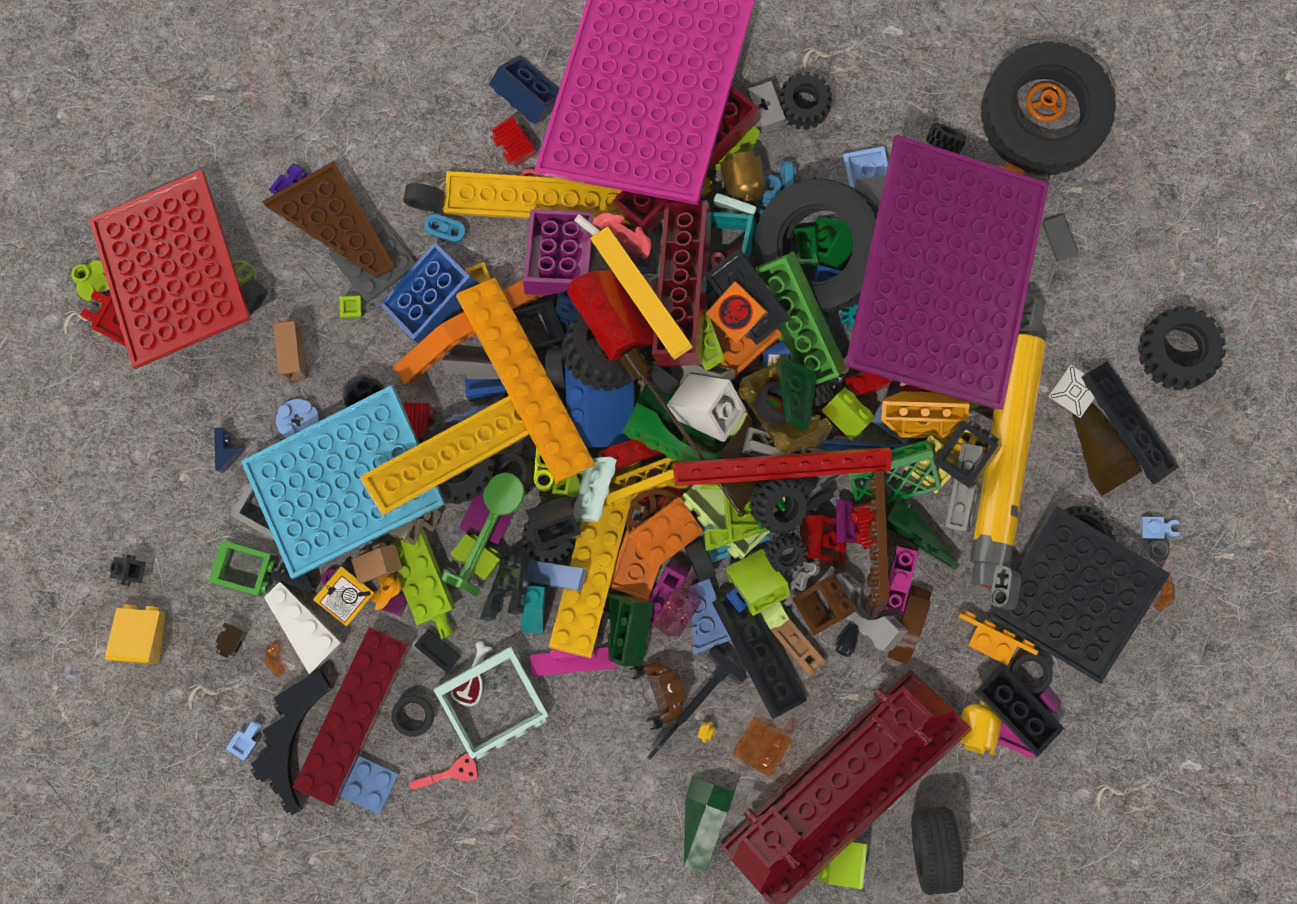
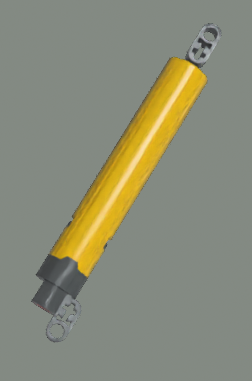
[969,293,1046,610]

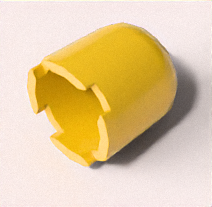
[956,701,1002,756]

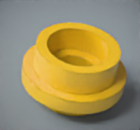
[698,722,716,743]

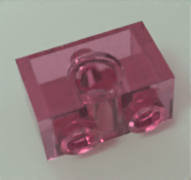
[652,588,702,637]

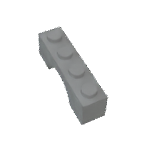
[836,573,908,651]

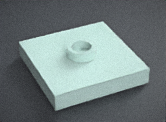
[714,193,756,217]

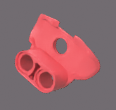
[592,212,651,262]

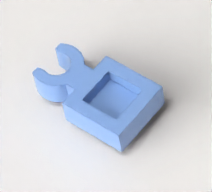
[1141,517,1179,539]

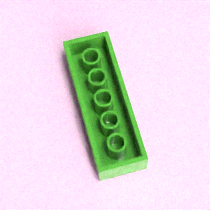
[755,252,847,385]

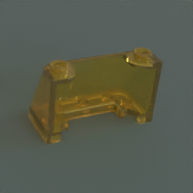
[738,362,832,454]

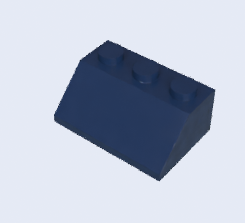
[489,55,559,125]

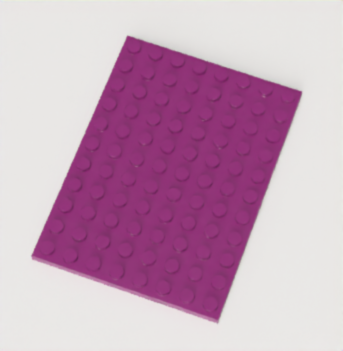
[845,135,1049,410]

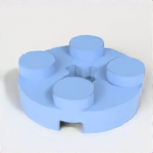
[276,399,320,438]

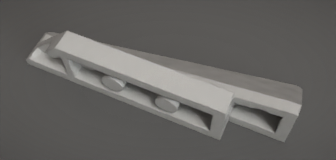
[442,355,546,379]

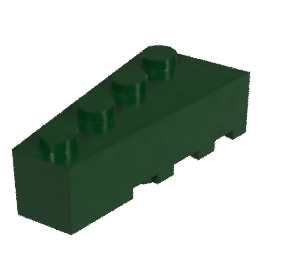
[636,384,722,453]

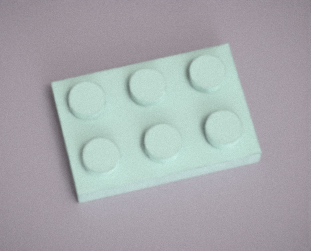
[573,457,617,522]

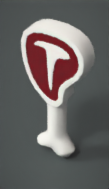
[450,641,493,706]

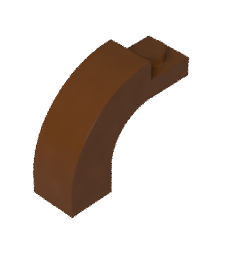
[887,585,931,664]

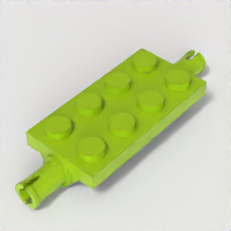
[387,529,455,639]

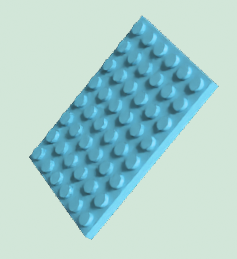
[241,385,446,579]

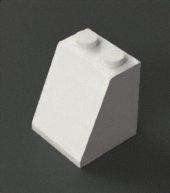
[667,374,746,442]

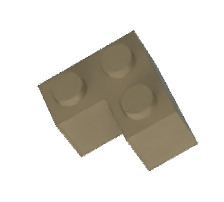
[387,509,442,545]

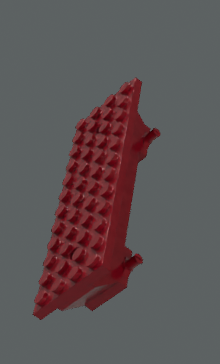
[719,669,972,904]

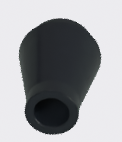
[835,623,859,657]

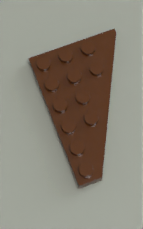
[262,161,395,278]
[867,471,889,619]

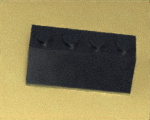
[975,664,1065,757]

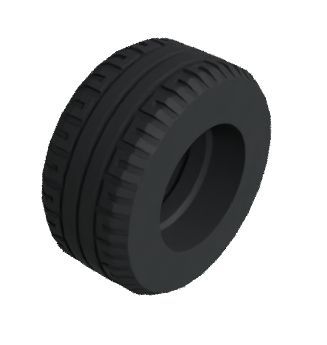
[911,807,964,895]

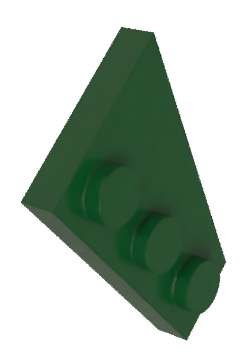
[776,356,817,431]

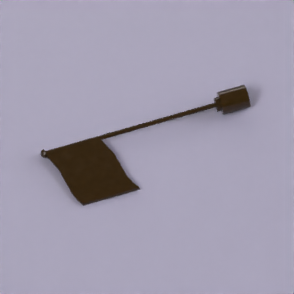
[618,347,763,517]

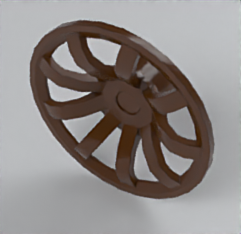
[626,489,677,533]

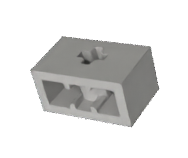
[746,81,786,133]

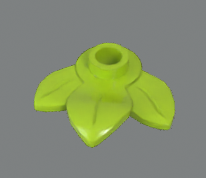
[71,260,109,301]

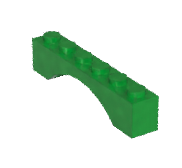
[622,403,720,462]

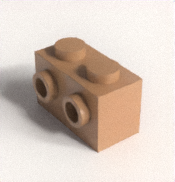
[351,543,402,584]

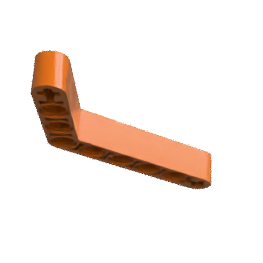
[393,280,544,386]

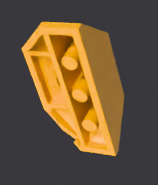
[881,391,969,439]

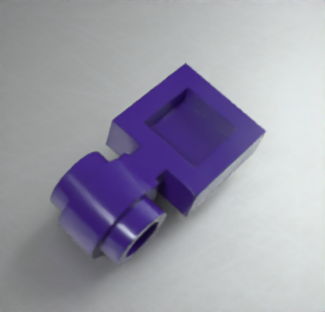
[269,163,308,195]

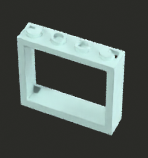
[434,646,549,759]

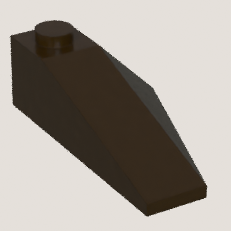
[1072,404,1143,496]

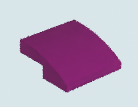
[459,490,516,547]

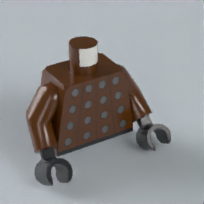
[629,661,687,730]

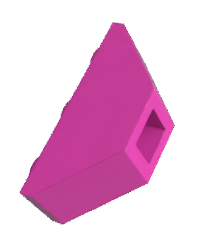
[884,546,918,615]

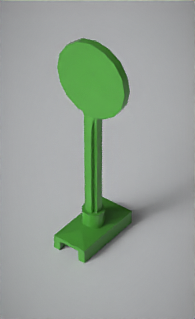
[442,473,525,597]

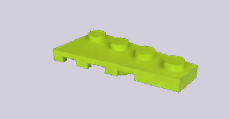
[701,305,725,371]

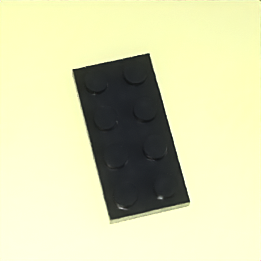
[705,249,792,345]

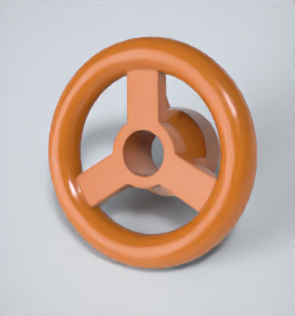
[1026,82,1067,122]

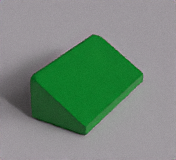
[794,227,818,270]

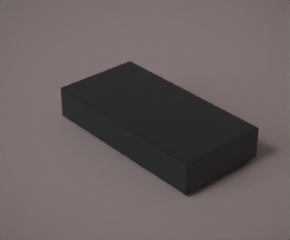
[414,629,461,673]

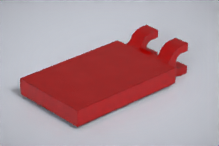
[80,290,126,347]

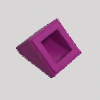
[381,593,407,616]
[1036,686,1061,712]

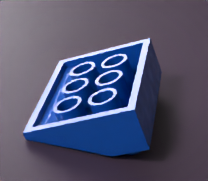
[379,242,480,344]
[565,366,635,448]

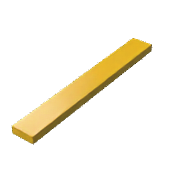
[590,226,693,360]

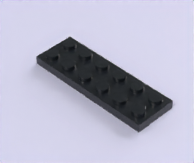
[1081,361,1179,485]
[712,592,808,719]

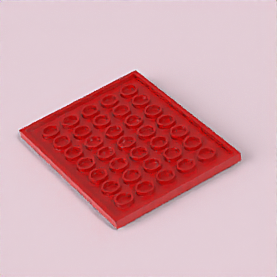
[89,169,251,369]

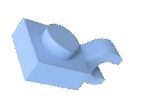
[226,721,262,761]

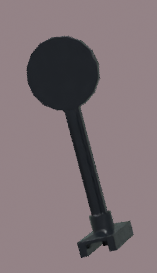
[647,648,748,760]

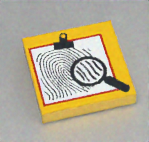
[313,566,374,626]

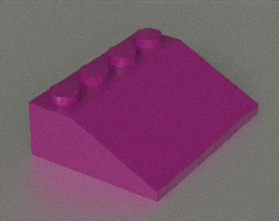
[523,209,594,295]

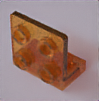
[732,718,793,778]

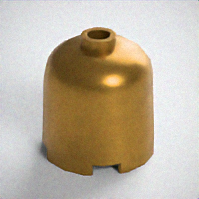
[720,152,766,205]

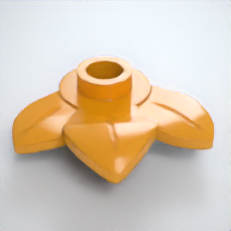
[370,573,401,611]

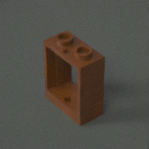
[793,574,856,636]

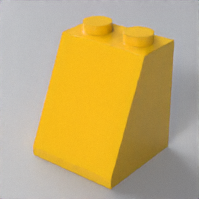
[105,605,165,664]

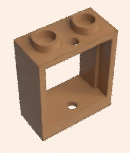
[273,319,307,382]

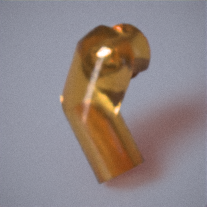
[1153,580,1175,612]
[265,643,285,677]

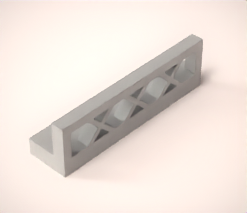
[742,427,827,477]
[945,443,988,532]

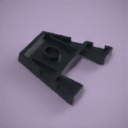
[480,550,530,621]

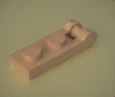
[771,619,826,677]

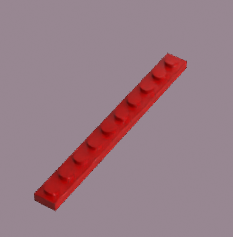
[673,447,891,486]

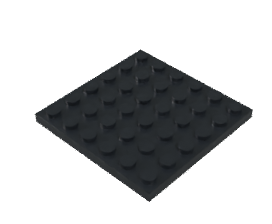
[988,506,1170,684]

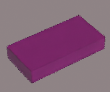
[836,499,856,543]

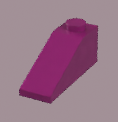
[648,558,691,629]

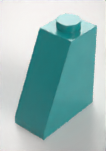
[521,586,547,634]

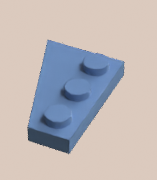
[689,579,731,655]

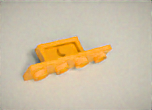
[957,610,1039,665]

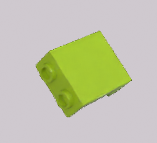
[725,549,791,616]

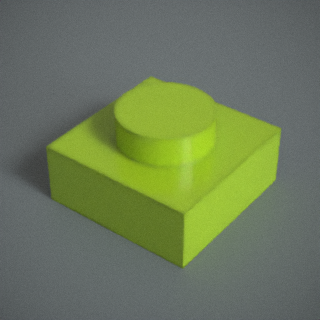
[339,296,362,319]

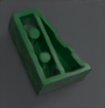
[606,592,653,667]

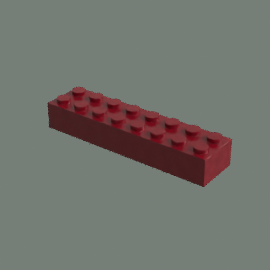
[612,86,761,236]
[652,200,712,366]
[292,627,411,806]

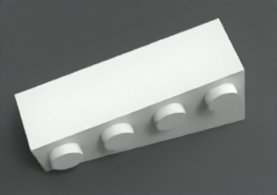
[264,582,344,674]

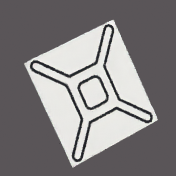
[1048,365,1095,418]

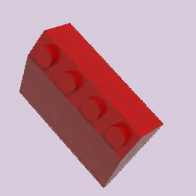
[567,270,654,362]

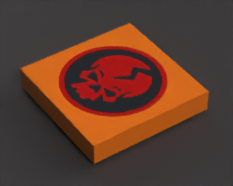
[706,281,768,343]

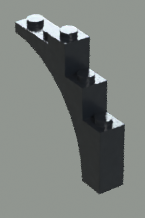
[250,670,333,815]

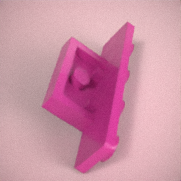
[530,647,618,677]

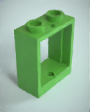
[208,540,276,597]

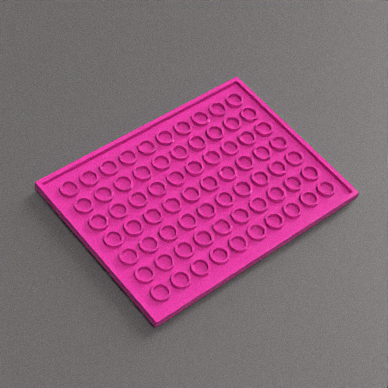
[534,0,756,205]

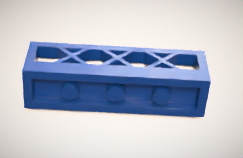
[465,378,508,401]

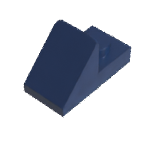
[214,427,244,473]

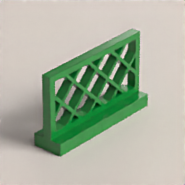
[848,440,941,504]

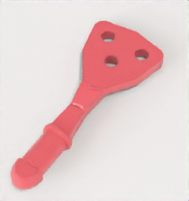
[409,753,477,790]

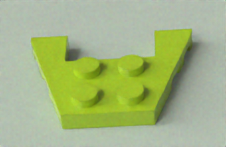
[701,483,768,551]

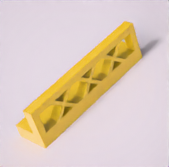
[605,457,676,508]

